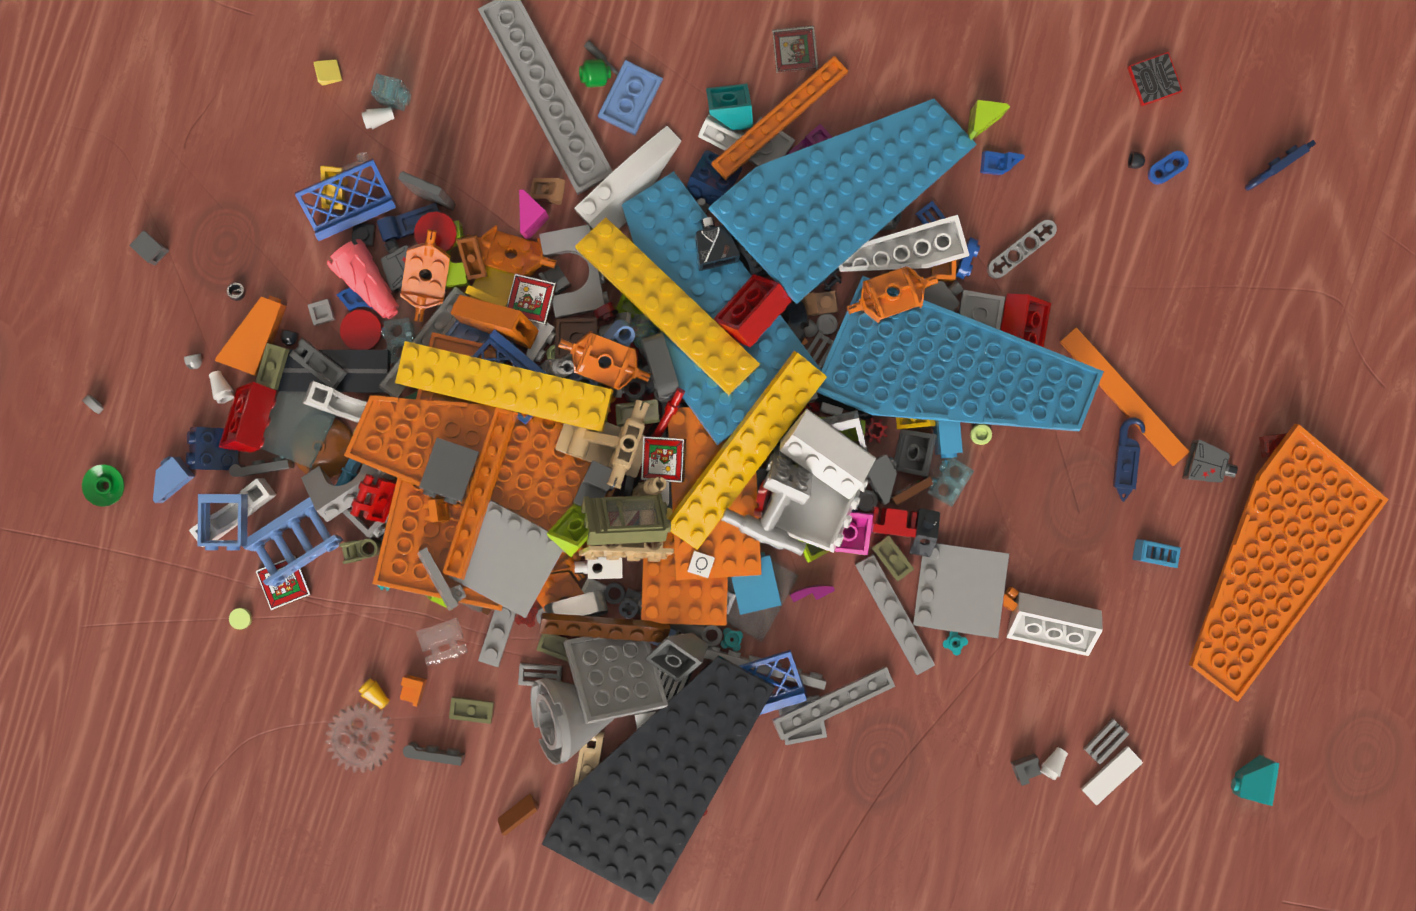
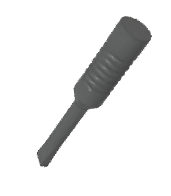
[584,40,619,76]

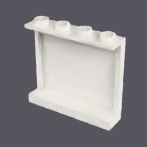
[761,474,868,553]

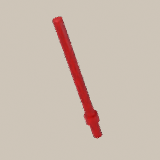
[633,388,685,488]

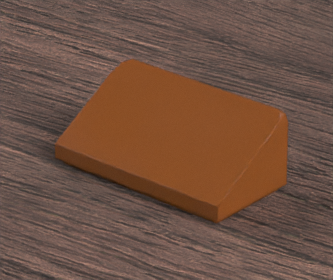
[456,235,488,280]
[498,794,539,836]

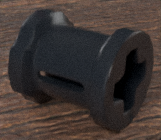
[619,598,639,618]

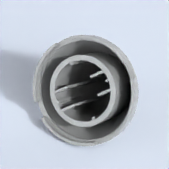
[530,678,615,765]

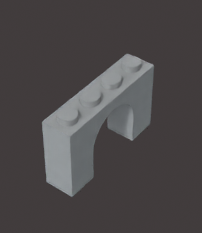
[539,224,609,318]
[301,464,395,522]

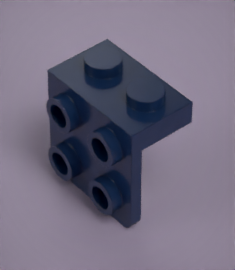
[686,150,742,205]
[186,427,239,470]

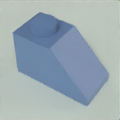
[153,456,195,503]

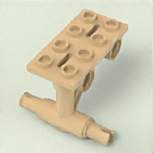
[555,400,650,489]
[579,477,674,562]

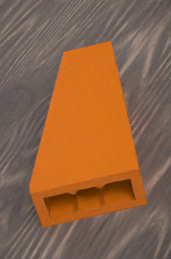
[215,295,287,376]
[450,295,539,349]

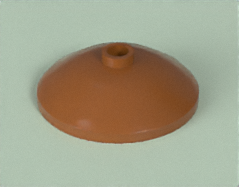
[291,416,353,478]

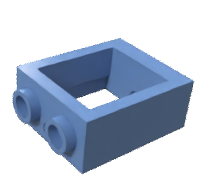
[197,494,248,550]

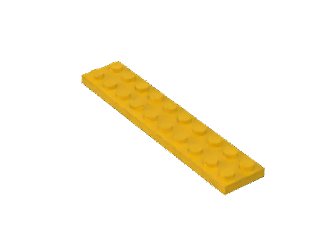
[575,217,760,395]
[395,341,613,432]
[668,351,827,550]

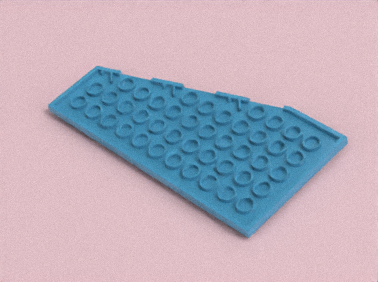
[709,99,977,304]
[622,172,823,445]
[816,276,1104,431]

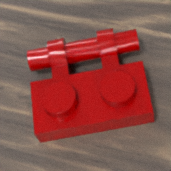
[350,474,397,523]

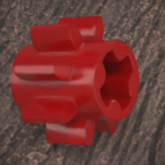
[865,418,888,443]

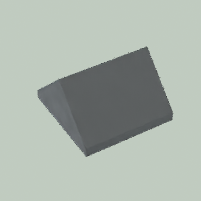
[894,429,937,477]

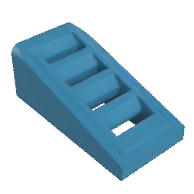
[1133,539,1181,568]

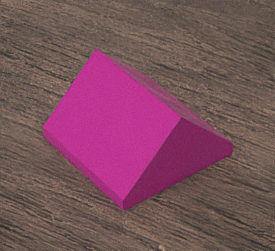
[519,190,550,239]
[827,512,873,555]

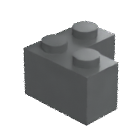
[573,461,617,507]

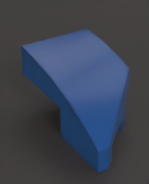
[980,151,1025,175]

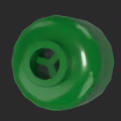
[579,59,611,88]

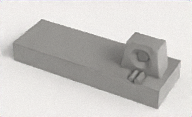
[417,547,466,611]

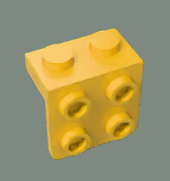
[465,266,515,307]

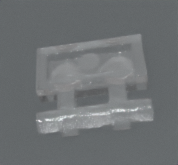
[416,618,468,666]

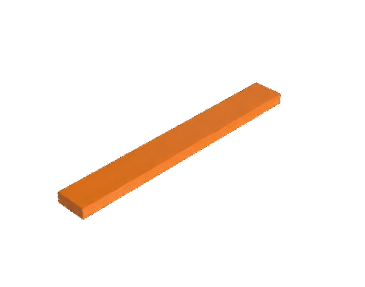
[711,56,849,180]
[1060,327,1189,466]
[442,407,518,580]

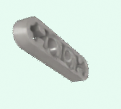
[987,220,1057,279]

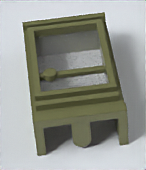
[581,493,671,545]

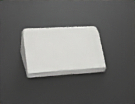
[698,115,745,151]

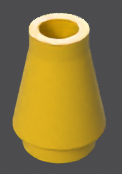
[358,678,390,709]

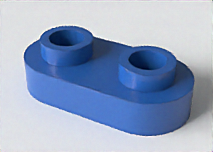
[1148,151,1189,185]
[956,237,981,279]

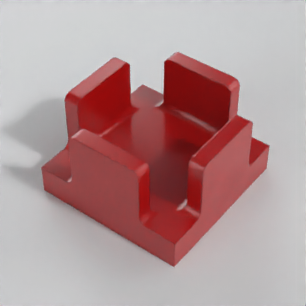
[871,506,917,538]

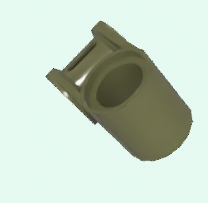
[339,538,382,564]

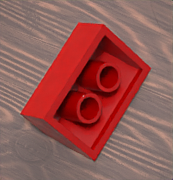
[714,274,792,348]
[1000,293,1052,347]
[219,382,276,453]

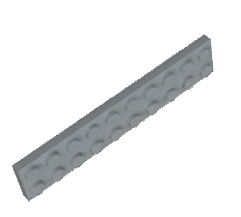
[478,0,613,195]

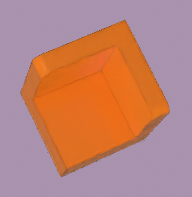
[931,260,956,283]
[400,674,427,707]

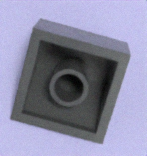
[866,454,897,504]
[645,633,709,682]

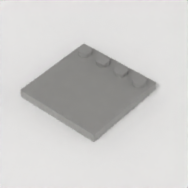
[449,500,563,618]
[913,542,1009,638]
[564,637,668,724]

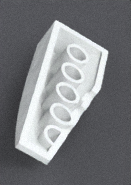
[574,126,681,229]
[839,215,969,272]

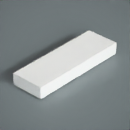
[1081,746,1143,805]

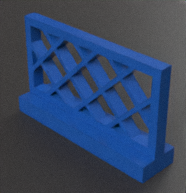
[295,159,396,241]
[472,329,549,425]
[739,650,807,715]

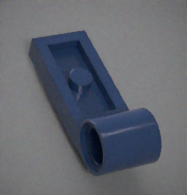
[376,203,440,243]

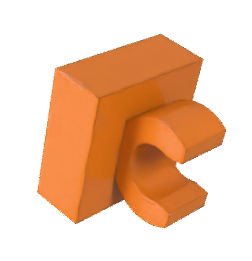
[423,499,450,522]
[1003,586,1019,611]

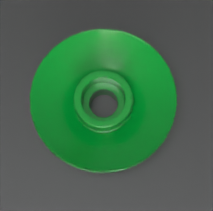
[82,465,125,507]

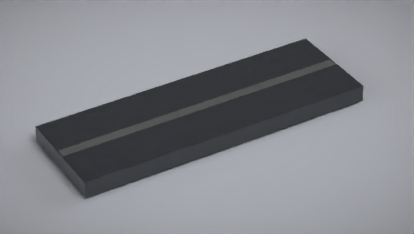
[274,349,391,393]

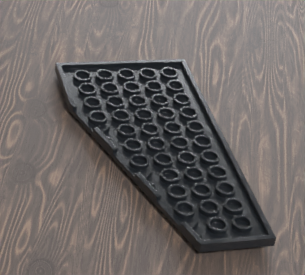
[542,655,775,904]

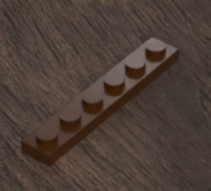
[540,613,670,643]

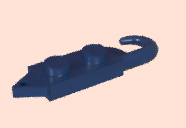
[1245,140,1316,191]
[1113,417,1145,502]

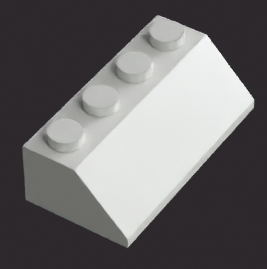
[780,409,876,499]
[1007,592,1103,656]

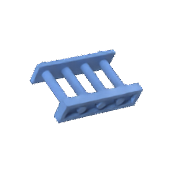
[243,497,343,587]

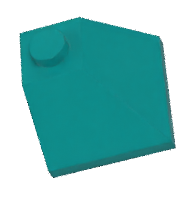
[706,84,753,130]
[1231,755,1279,806]

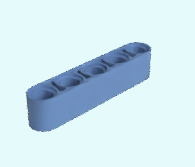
[568,320,635,385]

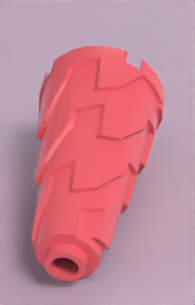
[327,239,399,319]

